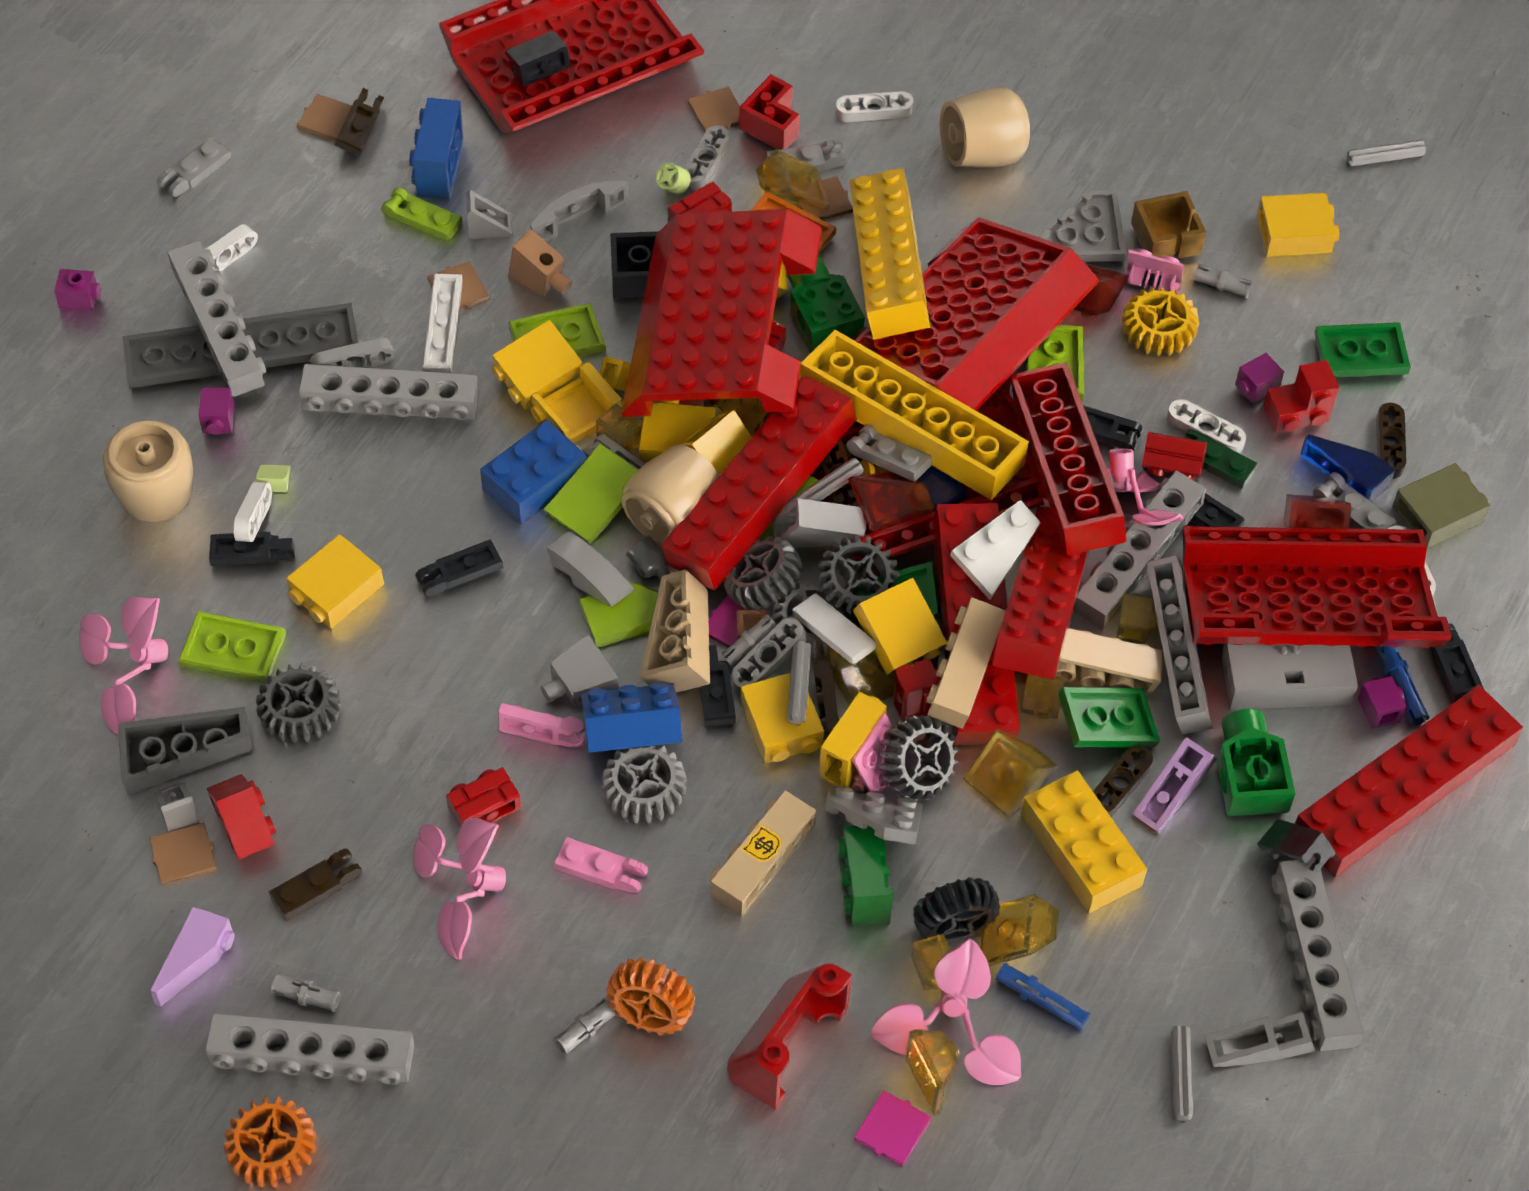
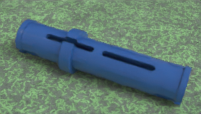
[1375,646,1430,726]
[995,962,1091,1031]

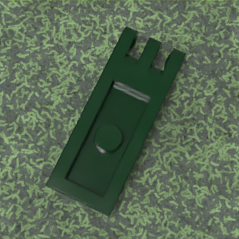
[1183,429,1258,489]

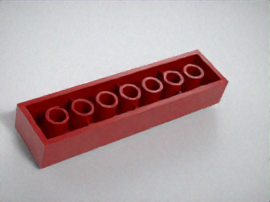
[1010,362,1127,556]
[661,375,857,591]
[933,503,1020,745]
[992,506,1089,680]
[1295,685,1523,877]

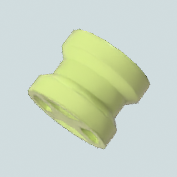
[656,163,691,194]

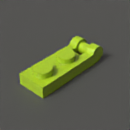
[381,187,462,242]

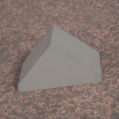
[466,190,513,239]
[154,782,199,832]

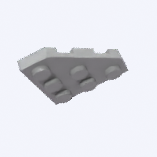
[1040,190,1126,262]
[825,787,923,845]

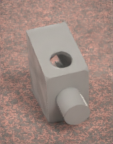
[541,635,619,709]

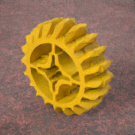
[1122,286,1199,357]

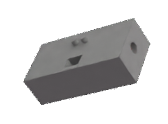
[1221,644,1358,710]

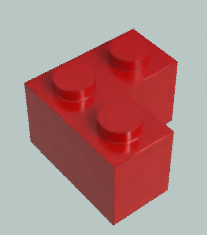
[739,74,800,150]
[1263,360,1339,433]
[206,774,276,859]

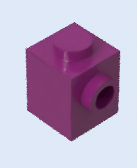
[54,269,101,311]
[1235,352,1284,404]
[198,388,235,435]
[1358,676,1406,729]

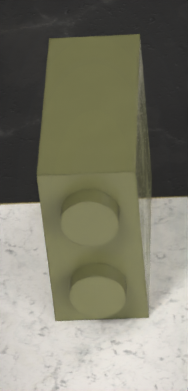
[1392,463,1490,549]

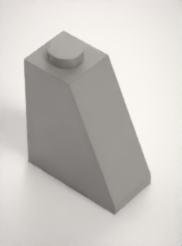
[772,498,866,548]

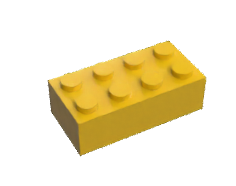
[1021,770,1147,914]

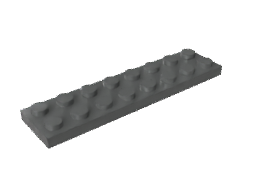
[123,303,358,388]

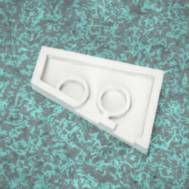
[950,500,1040,600]

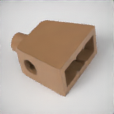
[508,229,573,296]

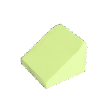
[256,465,290,492]

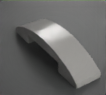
[530,180,629,242]

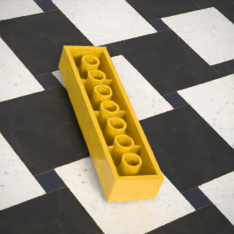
[849,168,930,340]
[799,330,1029,500]

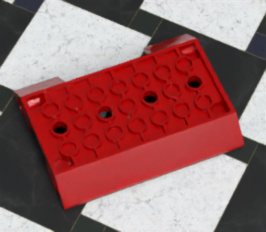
[852,217,1099,411]

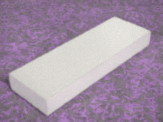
[792,593,876,665]

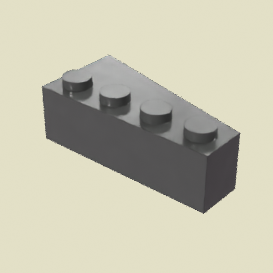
[118,707,252,795]

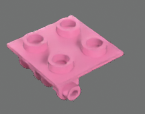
[1123,249,1184,295]
[852,713,893,793]

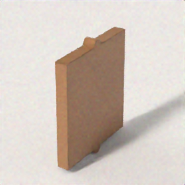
[688,86,740,132]
[297,94,352,141]
[792,176,853,220]
[427,261,489,310]
[150,822,217,884]

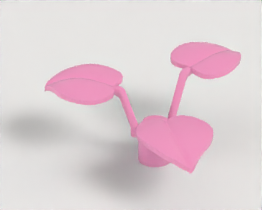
[1043,449,1184,525]
[79,596,168,735]
[413,817,506,960]
[871,938,1021,1085]

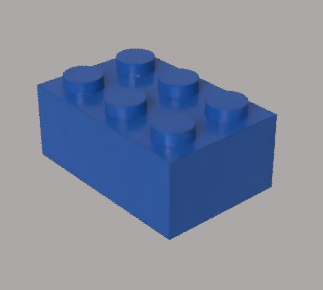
[409,98,464,200]
[480,420,586,524]
[581,681,682,753]

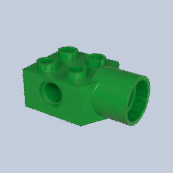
[786,255,865,353]
[1216,709,1296,817]

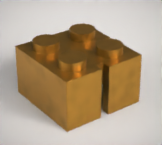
[1131,191,1206,259]

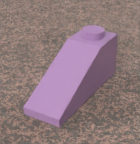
[1133,737,1217,832]
[150,907,234,1007]

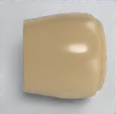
[939,86,1030,168]
[103,420,193,523]
[622,445,719,546]

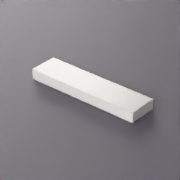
[422,274,463,373]

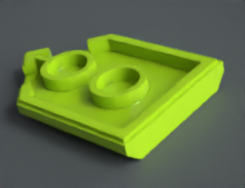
[578,581,659,648]

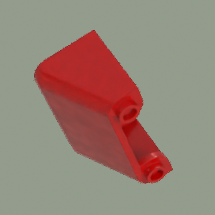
[727,964,852,1110]

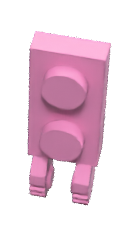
[498,703,585,748]
[554,837,648,894]

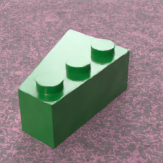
[837,825,893,927]

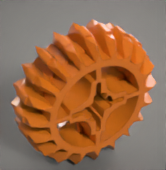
[606,957,696,1036]
[223,1096,317,1188]

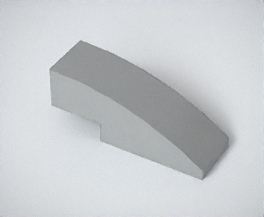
[546,531,634,607]
[1205,1012,1315,1067]

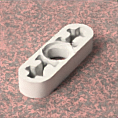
[835,91,913,123]
[204,224,258,271]
[1167,399,1246,453]
[234,482,272,542]

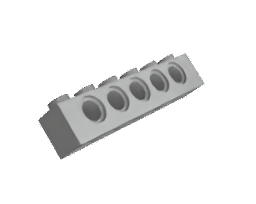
[167,240,266,397]
[299,364,479,420]
[1074,470,1206,630]
[1146,555,1212,735]
[1272,858,1364,1052]
[206,1013,414,1085]

